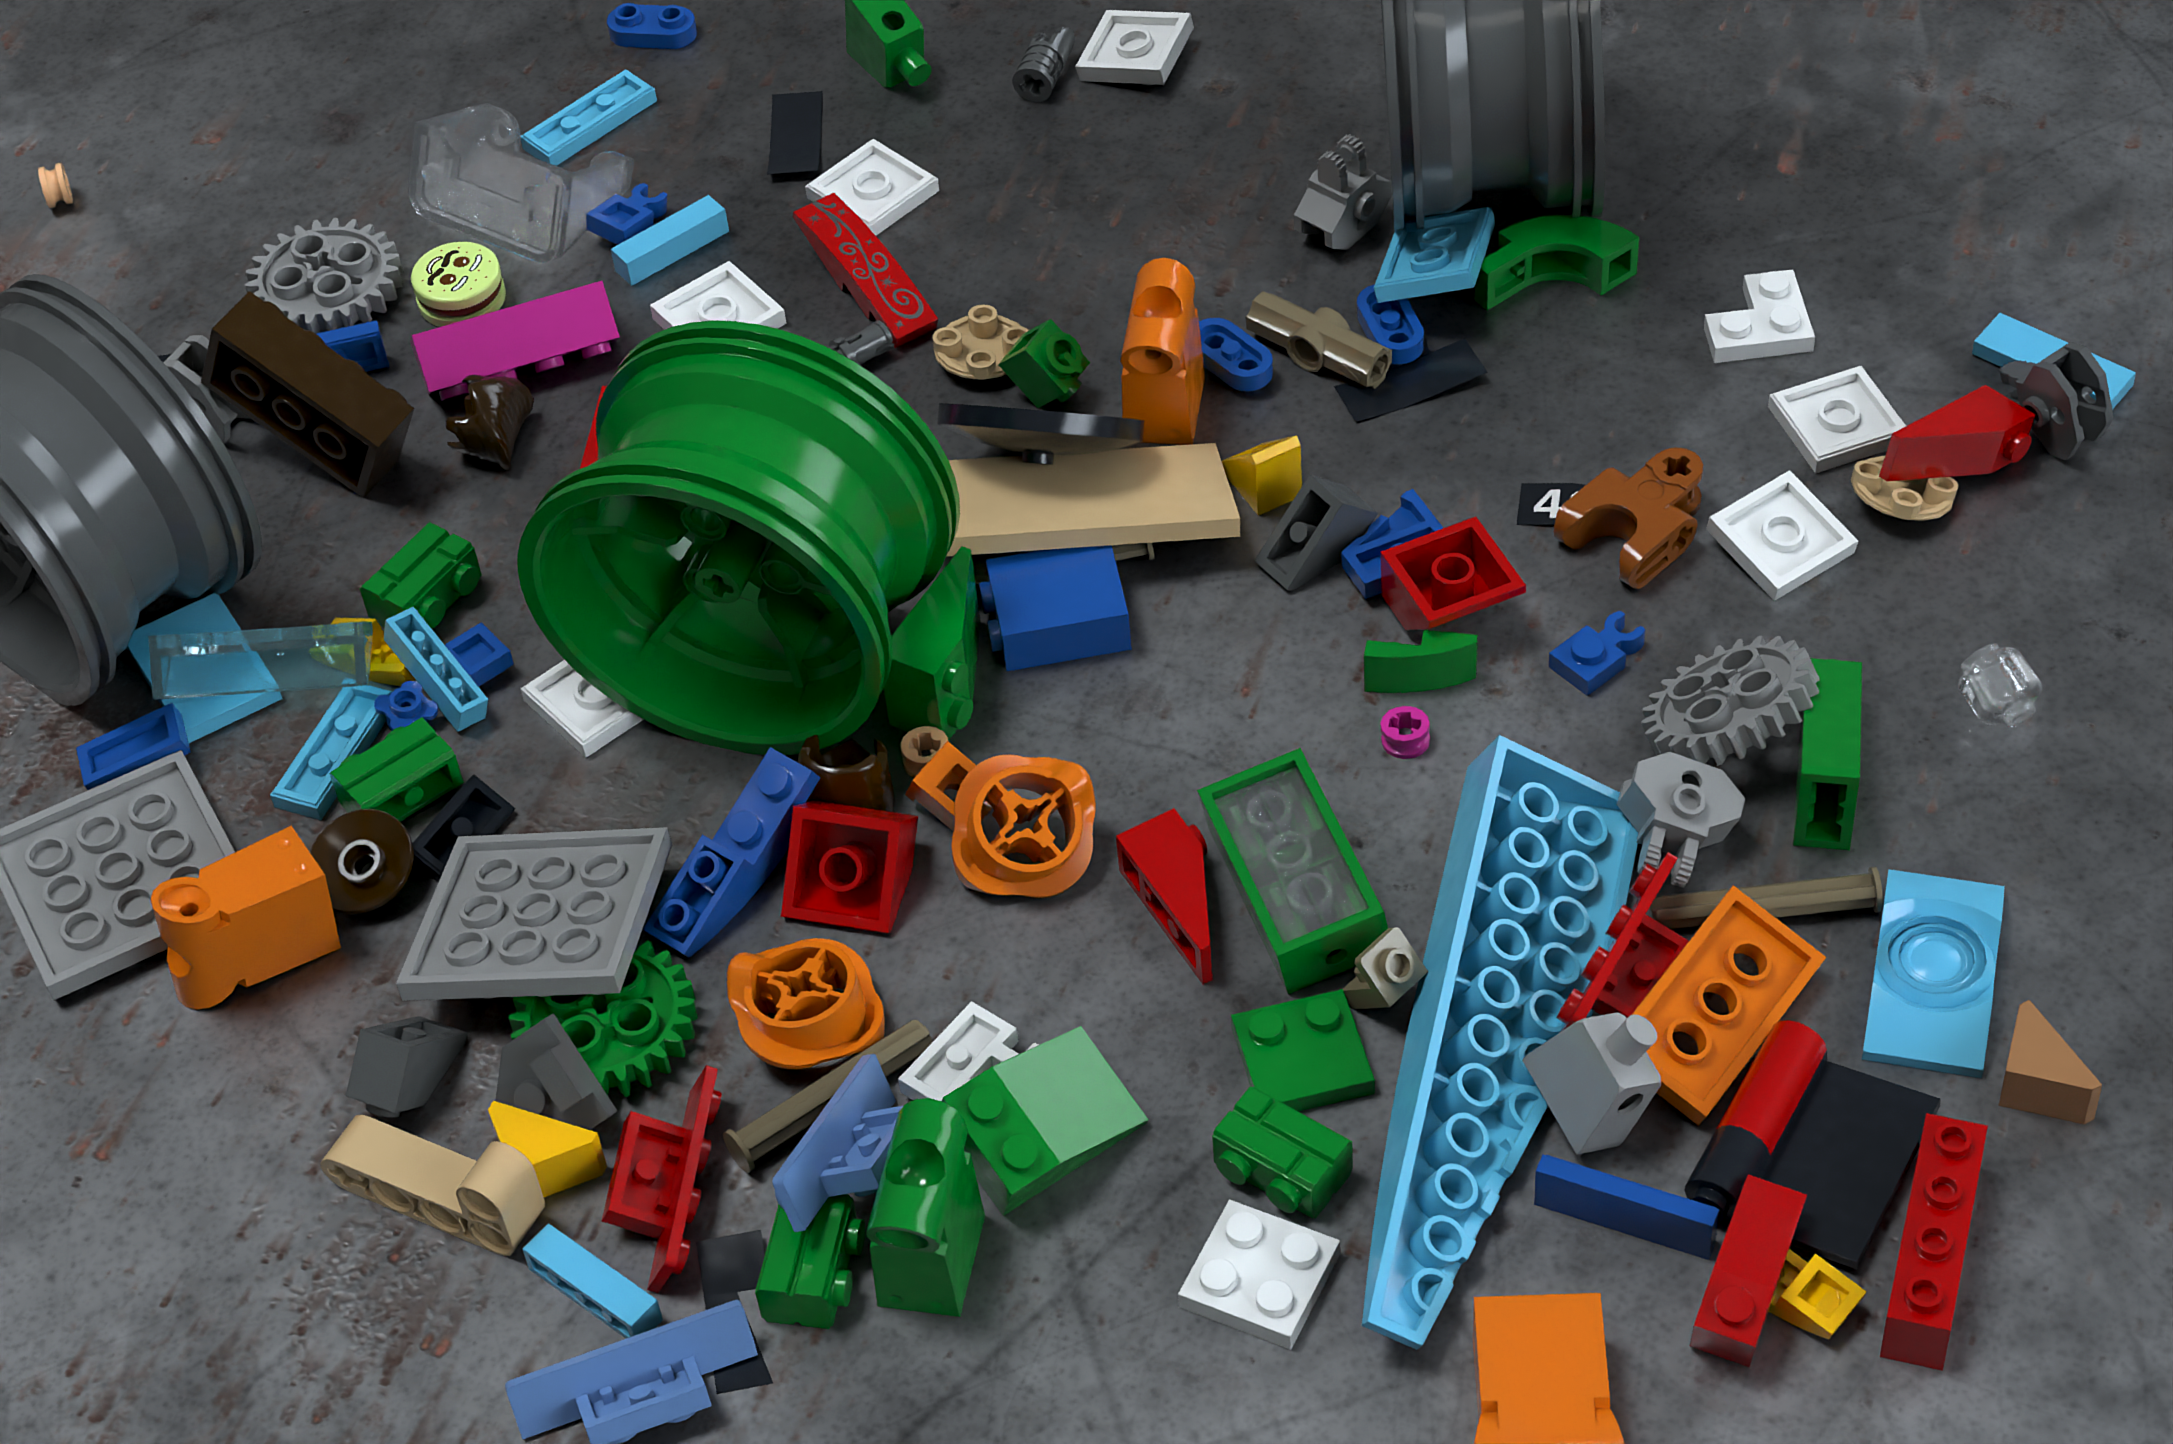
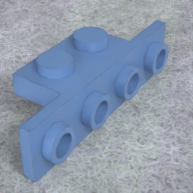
[772,1054,903,1232]
[505,1300,758,1444]

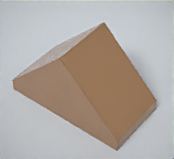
[1999,1000,2102,1124]

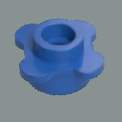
[374,681,438,730]

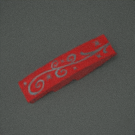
[792,193,938,348]

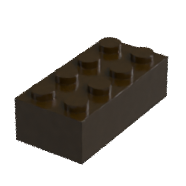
[201,291,414,498]

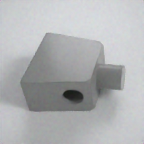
[1522,1012,1661,1155]

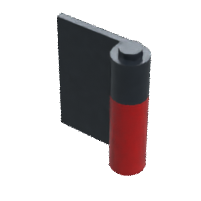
[1684,1020,1940,1269]

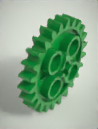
[509,941,698,1097]

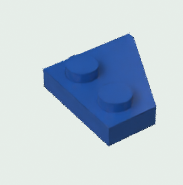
[1341,489,1443,599]

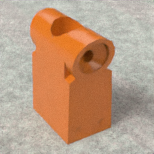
[1120,258,1205,445]
[150,825,341,1010]
[1473,1293,1625,1444]

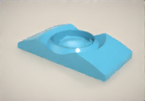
[1862,869,2005,1078]

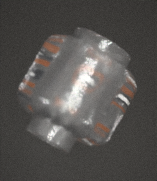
[1958,643,2042,728]

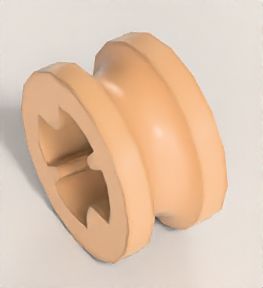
[38,163,73,208]
[900,726,949,778]

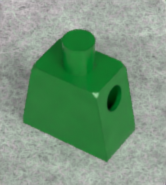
[845,0,932,88]

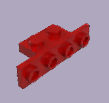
[1556,852,1689,1031]
[602,1065,722,1293]

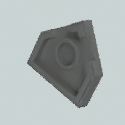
[492,1013,618,1130]

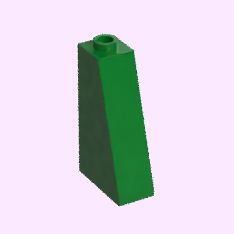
[1793,658,1862,851]

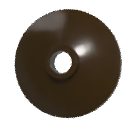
[310,809,414,914]

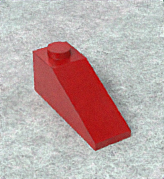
[1879,385,2036,482]
[1116,808,1213,984]
[1689,1174,1807,1368]

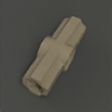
[1246,291,1392,389]

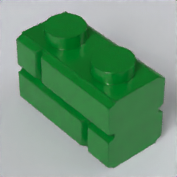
[359,522,482,628]
[329,717,464,822]
[1212,1086,1353,1219]
[755,1194,865,1329]

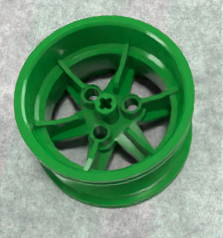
[517,321,960,755]

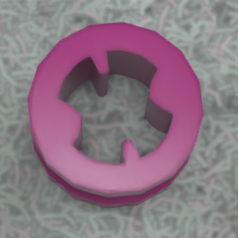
[1380,706,1430,759]

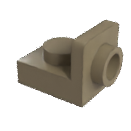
[1343,927,1428,1009]

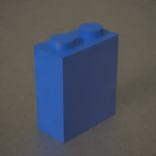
[979,545,1132,671]

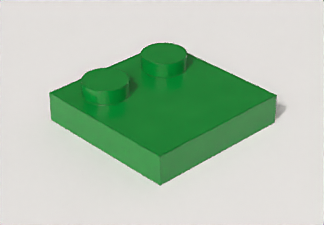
[1231,989,1375,1112]

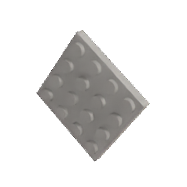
[0,750,235,1000]
[396,827,672,1001]

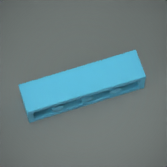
[611,195,729,286]
[383,607,488,732]
[522,1223,663,1339]

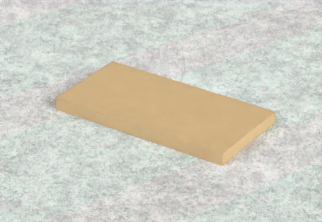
[946,443,1241,557]

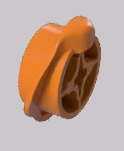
[951,755,1096,898]
[727,938,885,1069]

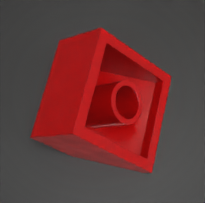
[1381,516,1526,630]
[781,800,918,933]

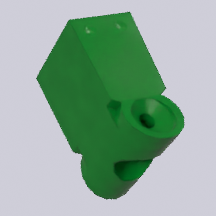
[866,1098,985,1317]

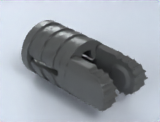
[1012,27,1075,102]

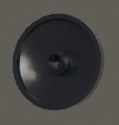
[937,403,1145,465]

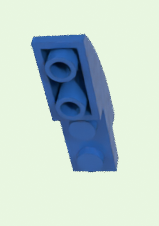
[643,747,820,958]

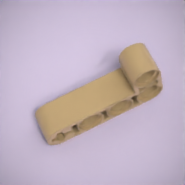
[320,1115,545,1256]

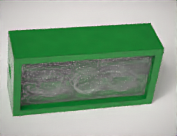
[1197,748,1388,994]

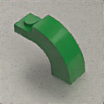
[1474,215,1639,311]

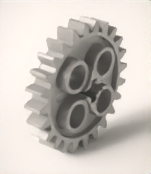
[245,218,404,334]
[1641,636,1820,766]

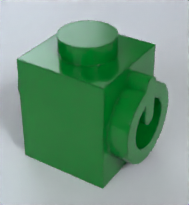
[998,319,1090,408]

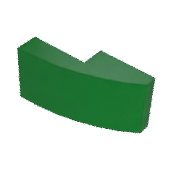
[1364,630,1478,693]

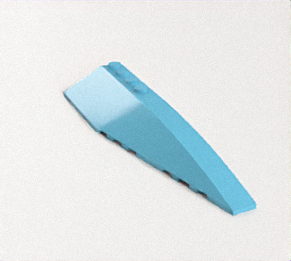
[1362,735,1638,1350]

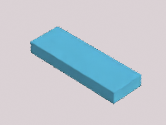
[520,69,657,169]
[1972,313,2136,410]
[270,680,392,820]

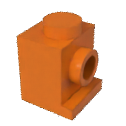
[905,741,993,832]

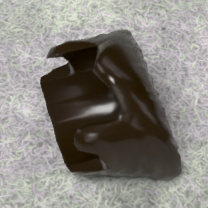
[446,374,534,471]
[798,735,895,812]

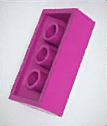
[410,281,620,401]

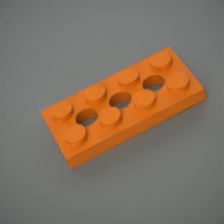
[1632,885,1826,1126]

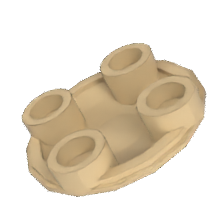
[932,305,1029,380]
[1851,456,1958,521]

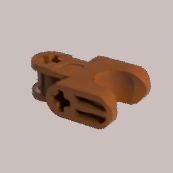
[1553,447,1703,590]

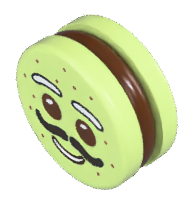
[411,242,506,327]

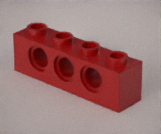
[1880,1113,1988,1371]

